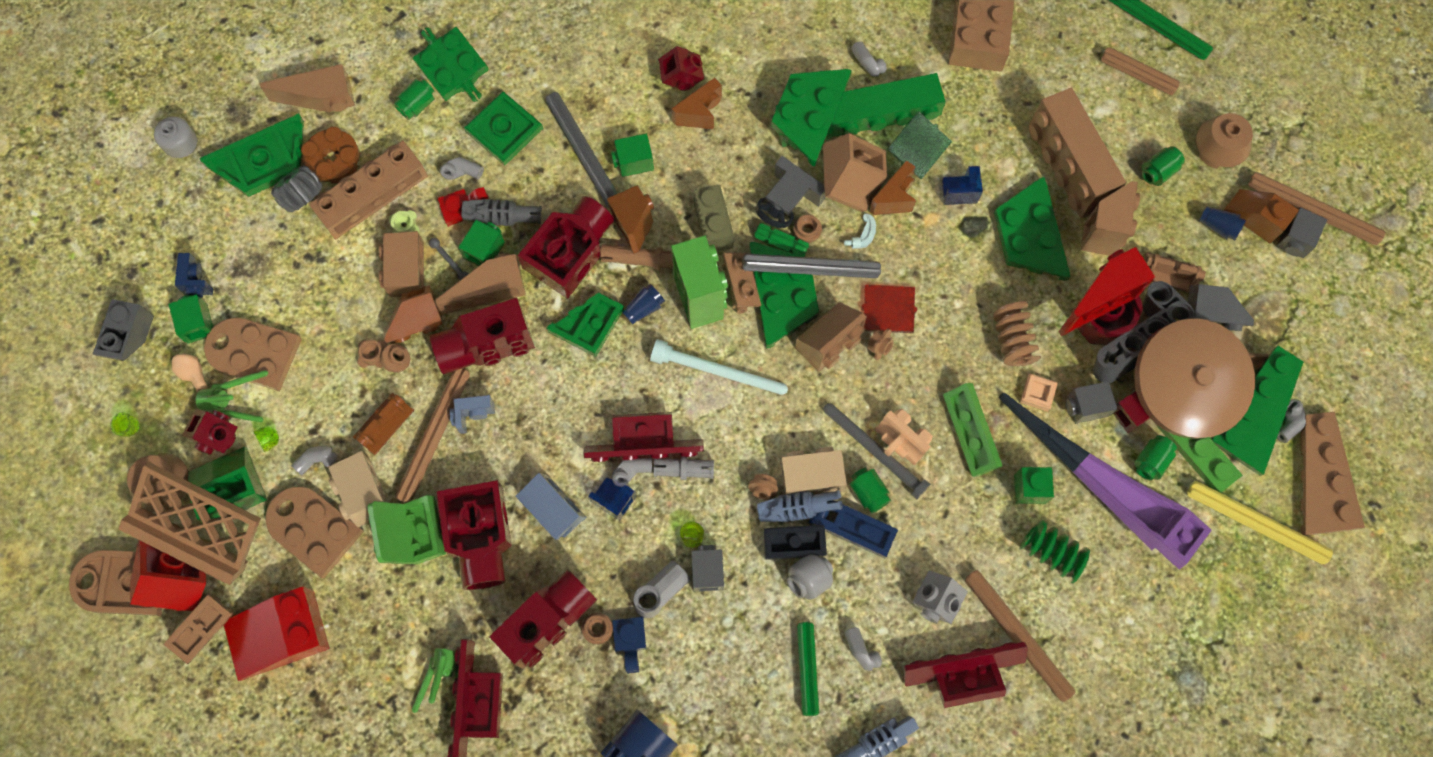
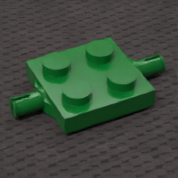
[413,27,489,102]

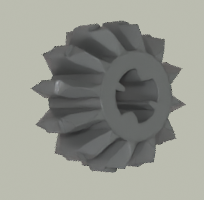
[271,166,323,212]

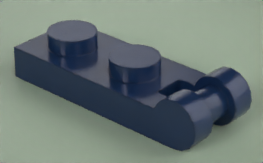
[808,500,898,559]

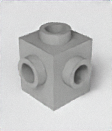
[912,570,968,624]

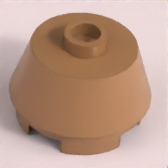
[1195,113,1253,169]
[127,453,188,512]

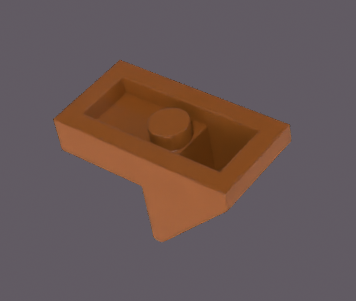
[671,77,722,129]
[869,161,916,215]

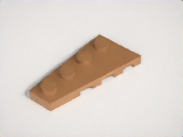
[1301,411,1365,536]

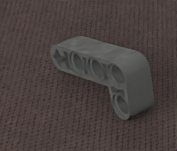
[1093,281,1194,383]

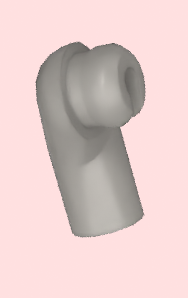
[851,41,887,77]
[440,157,484,180]
[1277,399,1306,443]
[291,445,337,476]
[612,458,652,487]
[845,627,882,671]

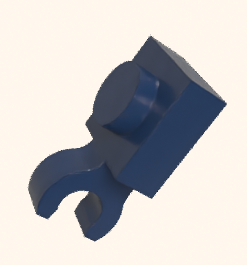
[613,617,647,674]

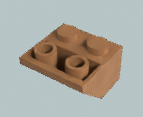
[823,133,887,212]
[1080,181,1140,256]
[795,302,867,373]

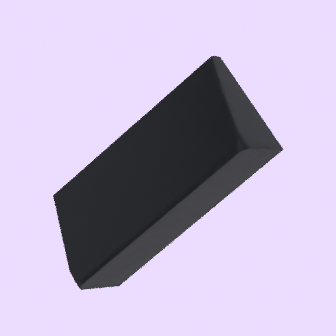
[764,525,827,560]

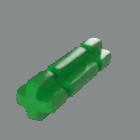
[754,223,809,257]

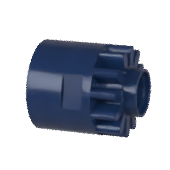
[601,709,678,757]

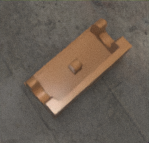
[163,594,234,664]

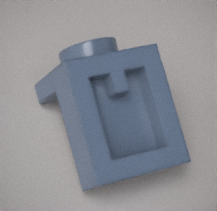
[450,395,495,434]

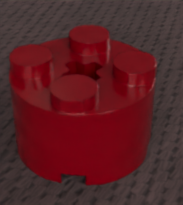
[1077,296,1143,345]

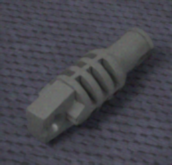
[462,199,542,226]

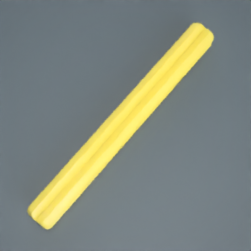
[1187,481,1333,564]

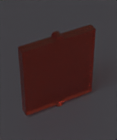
[861,284,918,334]

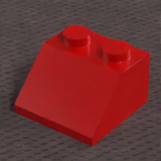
[130,540,206,611]

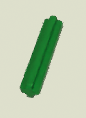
[797,622,819,716]

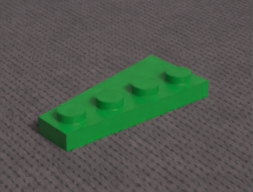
[1211,345,1304,476]

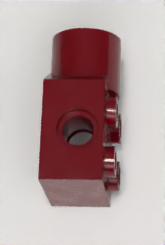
[517,196,614,299]
[430,297,535,375]
[437,480,512,590]
[489,569,597,669]

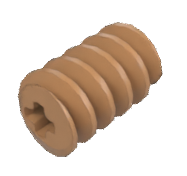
[993,301,1041,366]

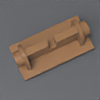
[1144,252,1206,292]
[722,253,761,314]

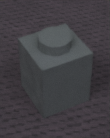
[1277,207,1328,258]
[1066,381,1117,424]
[691,545,724,592]

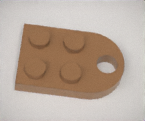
[204,318,302,392]
[266,487,364,579]
[69,550,162,616]

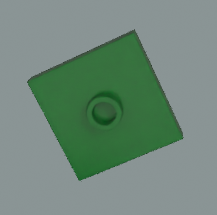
[464,91,543,166]

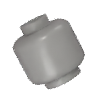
[154,116,198,158]
[787,554,833,600]

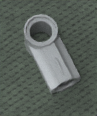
[633,560,691,618]

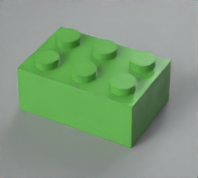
[671,235,728,329]

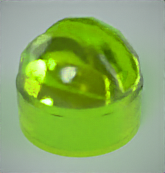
[111,412,140,437]
[253,426,279,453]
[680,522,704,549]

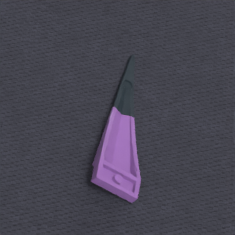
[999,393,1212,570]

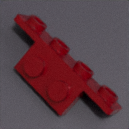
[583,412,704,462]
[448,639,503,757]
[903,642,1028,708]

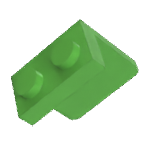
[367,495,446,564]

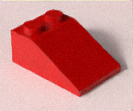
[1058,247,1155,337]
[224,586,330,681]

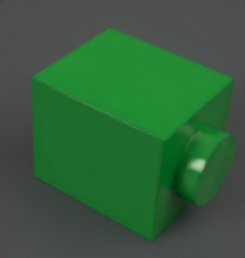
[611,133,654,177]
[458,220,505,266]
[168,295,214,344]
[1014,467,1054,504]

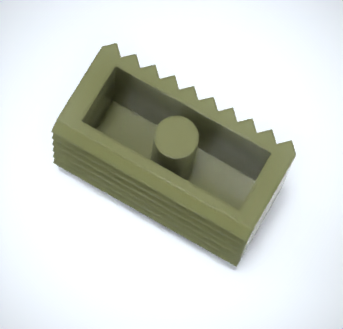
[693,184,734,252]

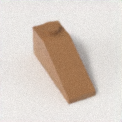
[260,64,355,112]
[435,253,526,315]

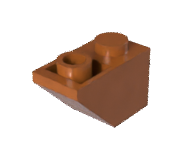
[384,285,442,343]

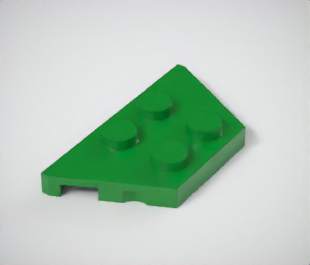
[771,69,852,166]
[200,113,304,197]
[994,177,1071,281]
[749,242,819,349]

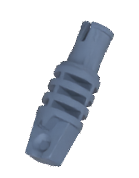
[757,490,843,522]
[834,716,919,757]

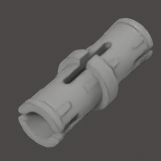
[654,456,714,480]

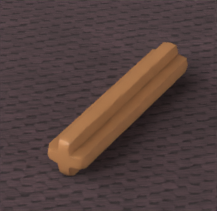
[1101,47,1180,95]

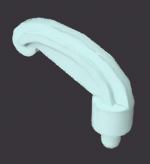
[844,214,876,249]

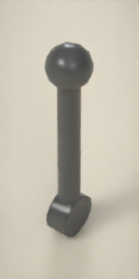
[429,238,469,280]

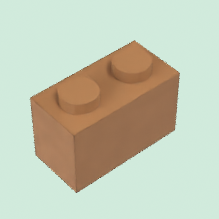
[379,231,424,297]

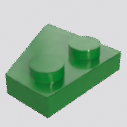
[546,292,624,357]

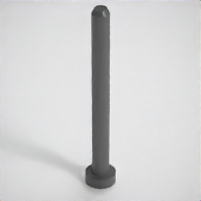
[823,403,931,500]

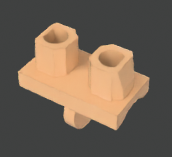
[875,409,933,466]

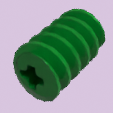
[1019,520,1090,584]

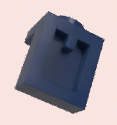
[175,253,214,298]

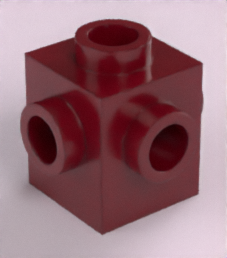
[658,46,704,91]
[181,409,238,455]

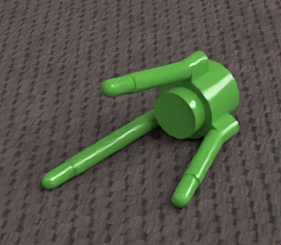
[196,370,268,422]
[412,648,459,713]

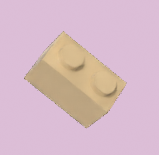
[780,447,847,495]
[329,451,388,527]

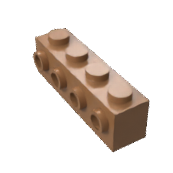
[309,141,428,240]

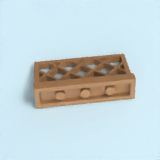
[118,462,261,585]

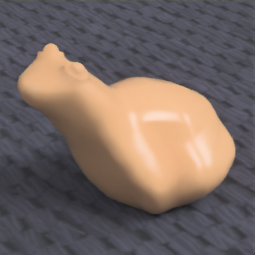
[171,353,208,392]

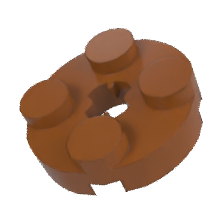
[301,127,361,184]

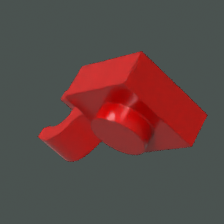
[438,187,489,227]

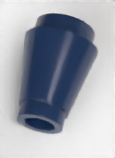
[1199,206,1246,241]
[622,283,665,324]

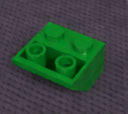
[187,446,267,522]

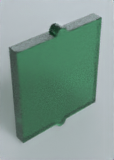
[887,111,952,179]

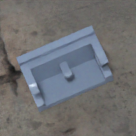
[516,473,587,540]

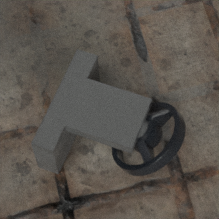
[755,156,826,228]

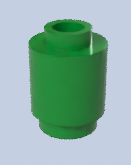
[393,79,435,120]
[1141,146,1185,186]
[1134,435,1177,481]
[849,467,892,514]

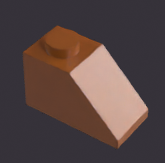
[607,185,654,254]
[1224,189,1299,244]

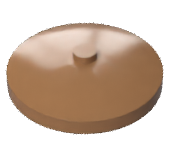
[1134,319,1255,439]

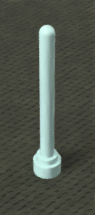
[650,339,788,395]

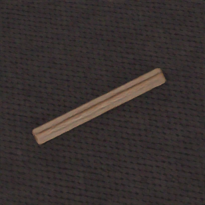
[1248,172,1386,245]
[395,368,470,503]
[965,570,1076,702]

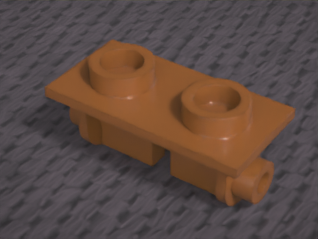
[353,393,415,455]

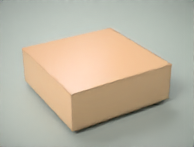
[1020,374,1058,412]

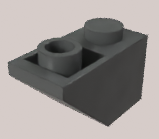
[1188,284,1254,331]
[93,299,154,361]

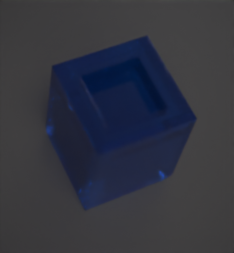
[942,166,983,205]
[588,477,637,521]

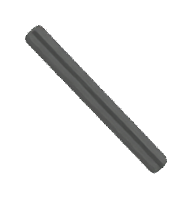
[546,92,618,208]
[742,253,881,278]

